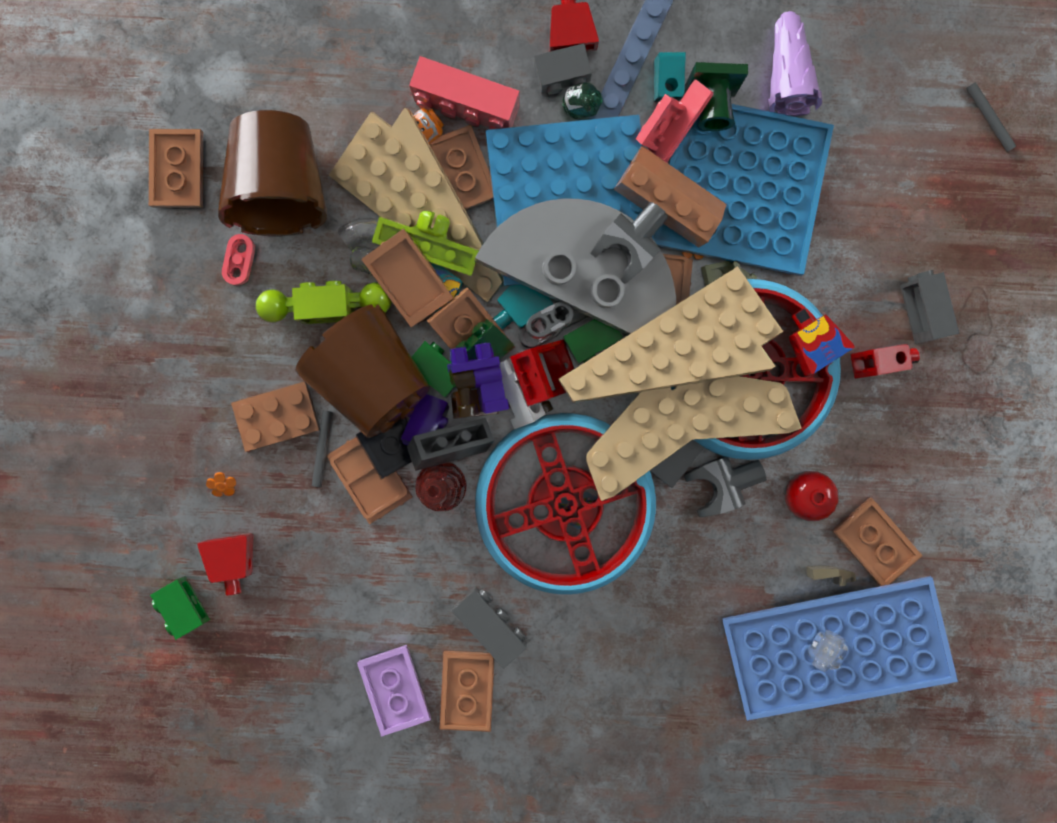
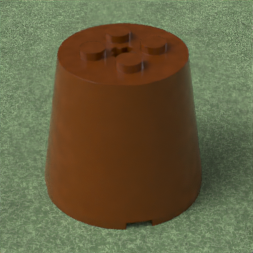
[218,110,327,236]
[295,304,430,438]

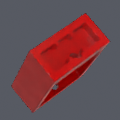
[510,339,574,406]

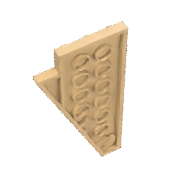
[329,108,504,302]
[559,266,783,403]

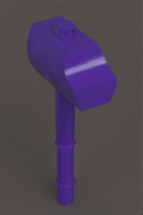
[401,394,449,446]

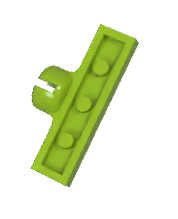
[372,211,479,276]

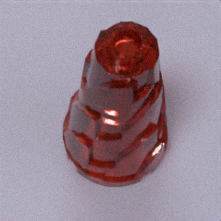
[415,462,467,512]

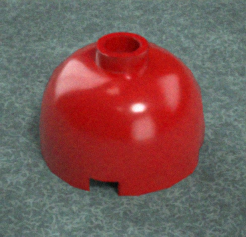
[785,471,839,521]

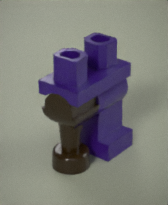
[447,343,509,417]

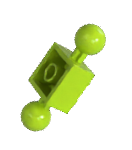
[256,281,392,325]

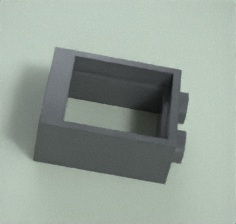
[900,270,960,344]

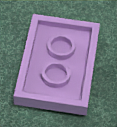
[357,645,431,737]

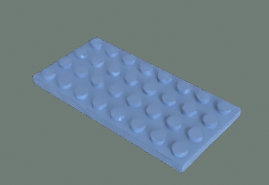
[722,576,958,721]

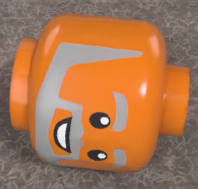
[413,108,444,144]

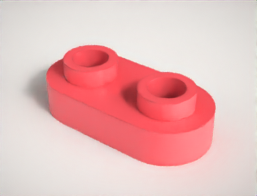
[222,234,255,286]

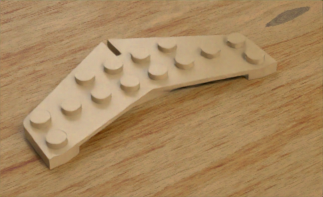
[586,376,802,501]

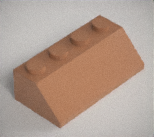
[614,146,727,248]

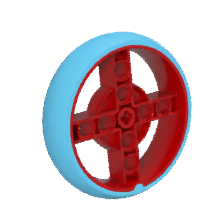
[671,279,841,460]
[475,413,656,594]

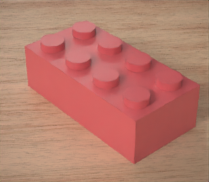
[409,56,520,130]

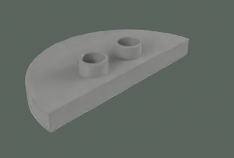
[475,199,676,335]

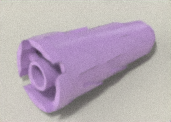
[768,11,822,117]

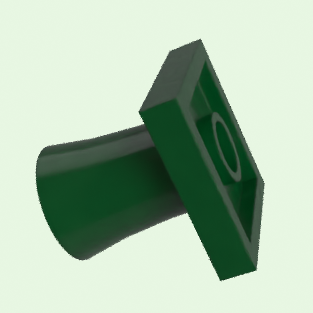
[685,62,748,131]

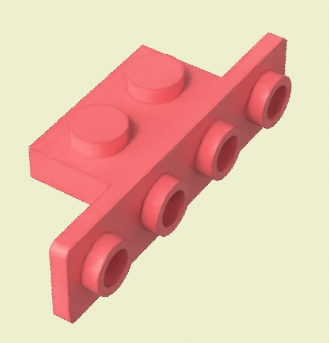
[636,80,713,163]

